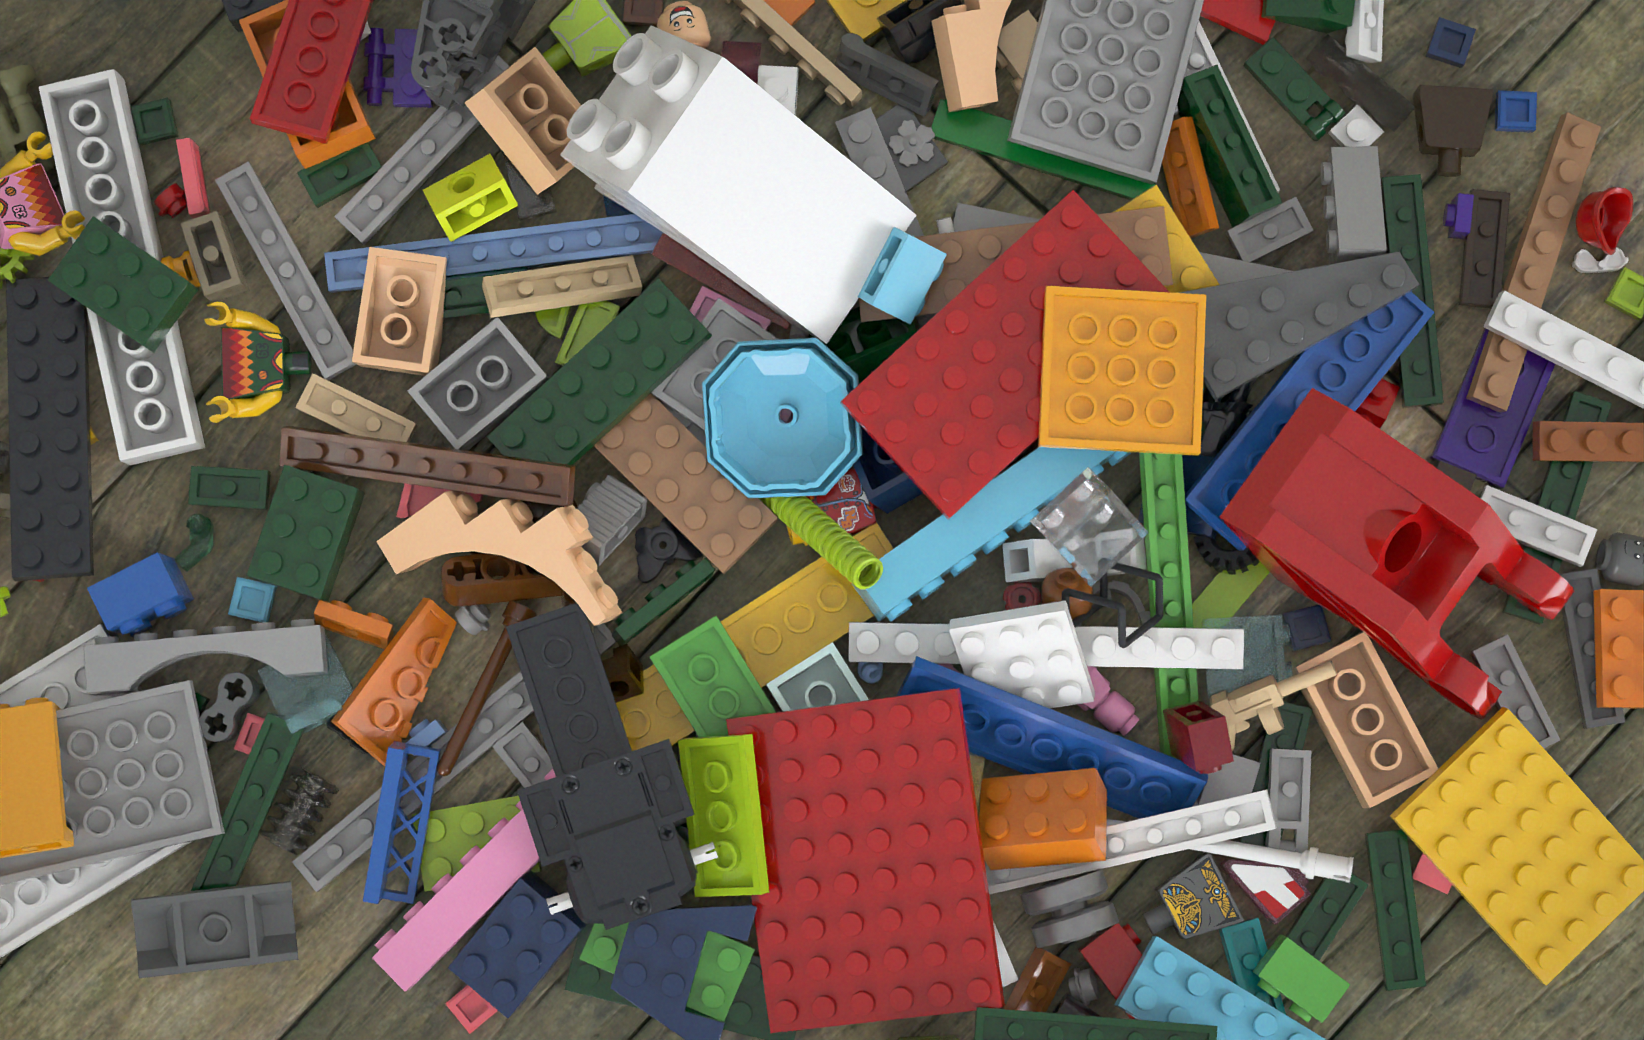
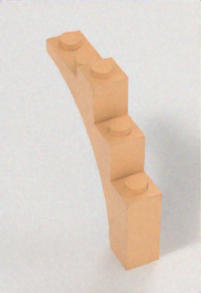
[931,0,1012,112]
[376,490,622,626]

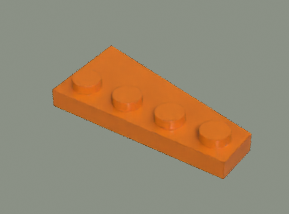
[331,598,457,767]

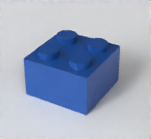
[87,552,194,637]

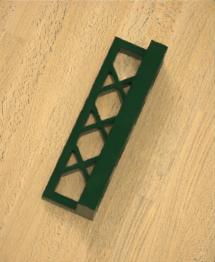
[1177,65,1282,228]

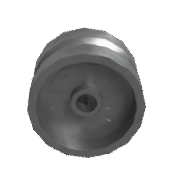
[1020,869,1119,948]

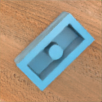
[858,227,947,324]

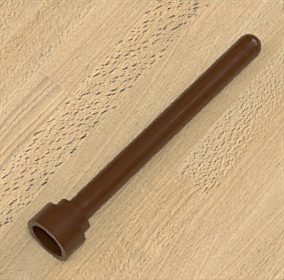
[437,601,537,776]

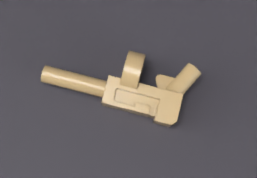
[1209,661,1337,751]

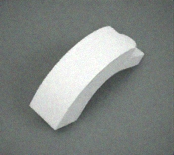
[1002,530,1147,582]

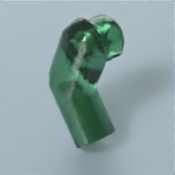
[175,513,214,572]

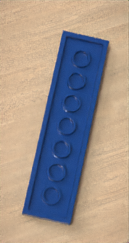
[1185,292,1434,551]
[896,656,1208,819]

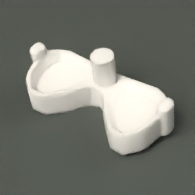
[1572,248,1629,273]

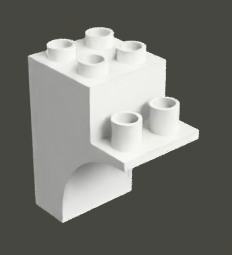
[560,25,916,344]

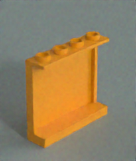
[0,697,74,858]

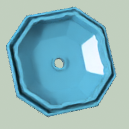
[702,338,863,498]

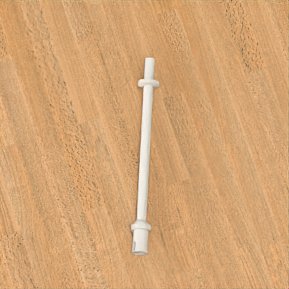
[1107,819,1354,883]

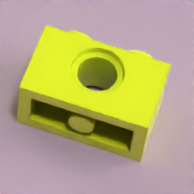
[423,154,519,242]

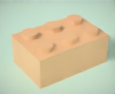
[465,47,581,195]

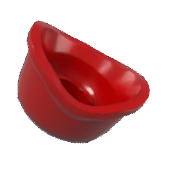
[1576,187,1633,255]

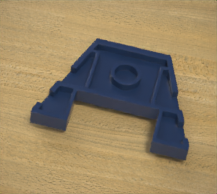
[610,905,757,1040]

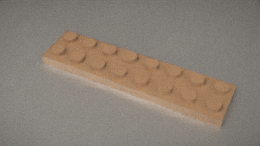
[859,206,1173,322]

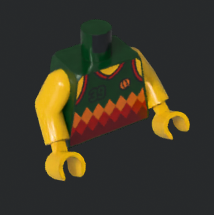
[204,302,312,423]

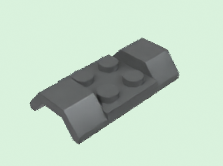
[131,881,299,978]

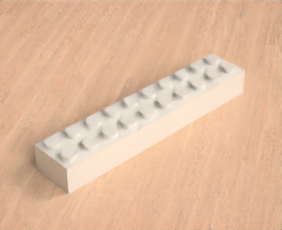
[39,69,205,466]

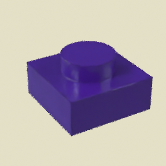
[1443,193,1474,240]

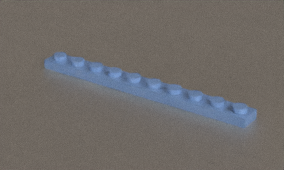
[324,214,686,293]

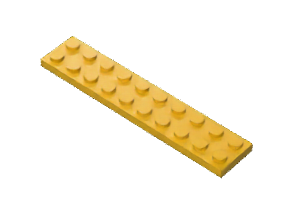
[616,522,894,751]

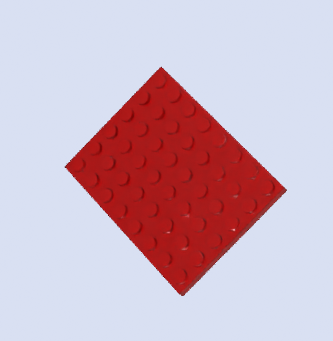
[726,688,1005,1033]

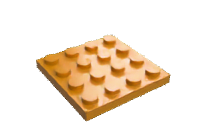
[1038,286,1206,455]

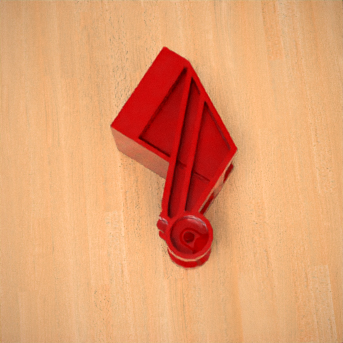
[1220,388,1574,720]

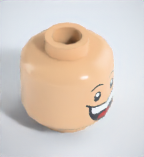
[657,1,711,49]

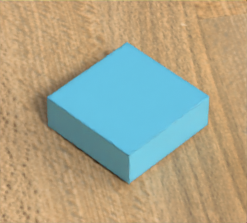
[228,577,277,623]

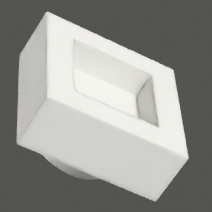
[1328,104,1384,147]

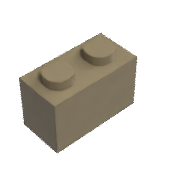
[180,211,250,302]

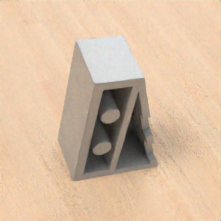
[1321,146,1387,265]

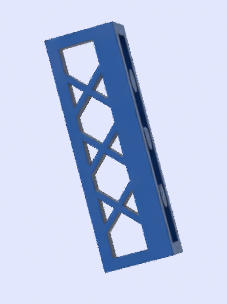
[363,741,441,904]

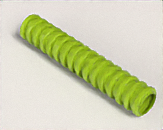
[758,496,883,589]

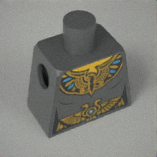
[1142,852,1244,939]

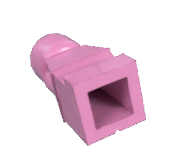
[1077,666,1139,736]

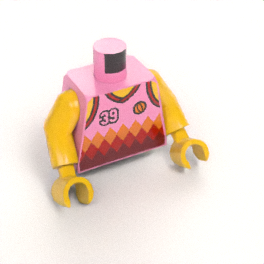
[0,132,85,256]

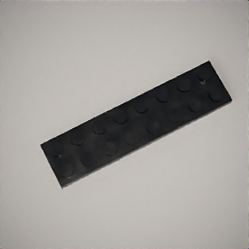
[6,277,94,581]

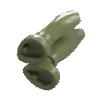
[0,65,55,172]

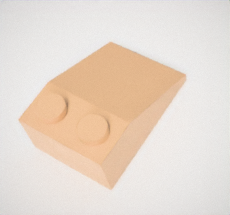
[352,247,447,376]

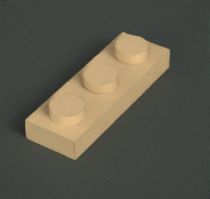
[295,373,418,442]

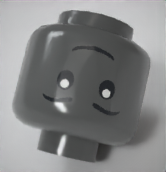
[1596,532,1644,587]

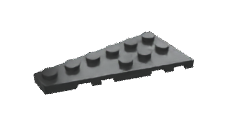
[1179,252,1420,401]

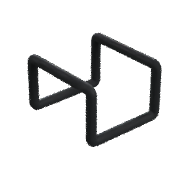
[1061,560,1163,648]

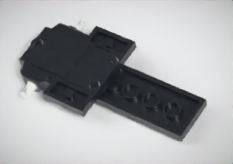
[506,603,718,930]

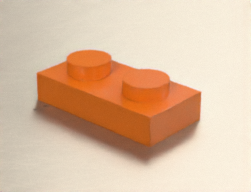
[313,600,394,649]

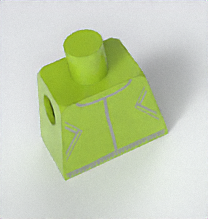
[542,0,632,76]

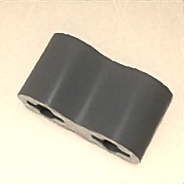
[199,672,260,742]

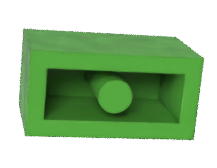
[1252,934,1350,1023]

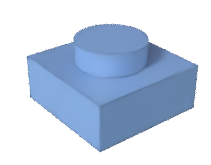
[406,719,448,757]

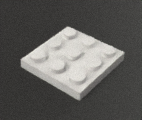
[949,601,1095,709]

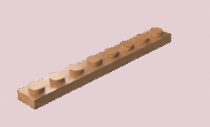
[1466,112,1601,413]

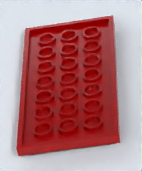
[840,190,1170,520]

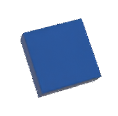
[1495,90,1537,133]

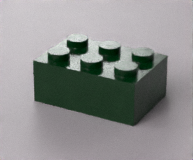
[48,216,199,353]
[247,464,365,602]

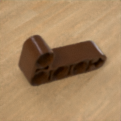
[441,553,576,607]

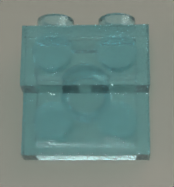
[1202,614,1293,698]

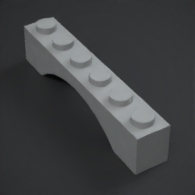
[84,619,328,695]

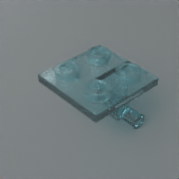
[257,636,354,734]

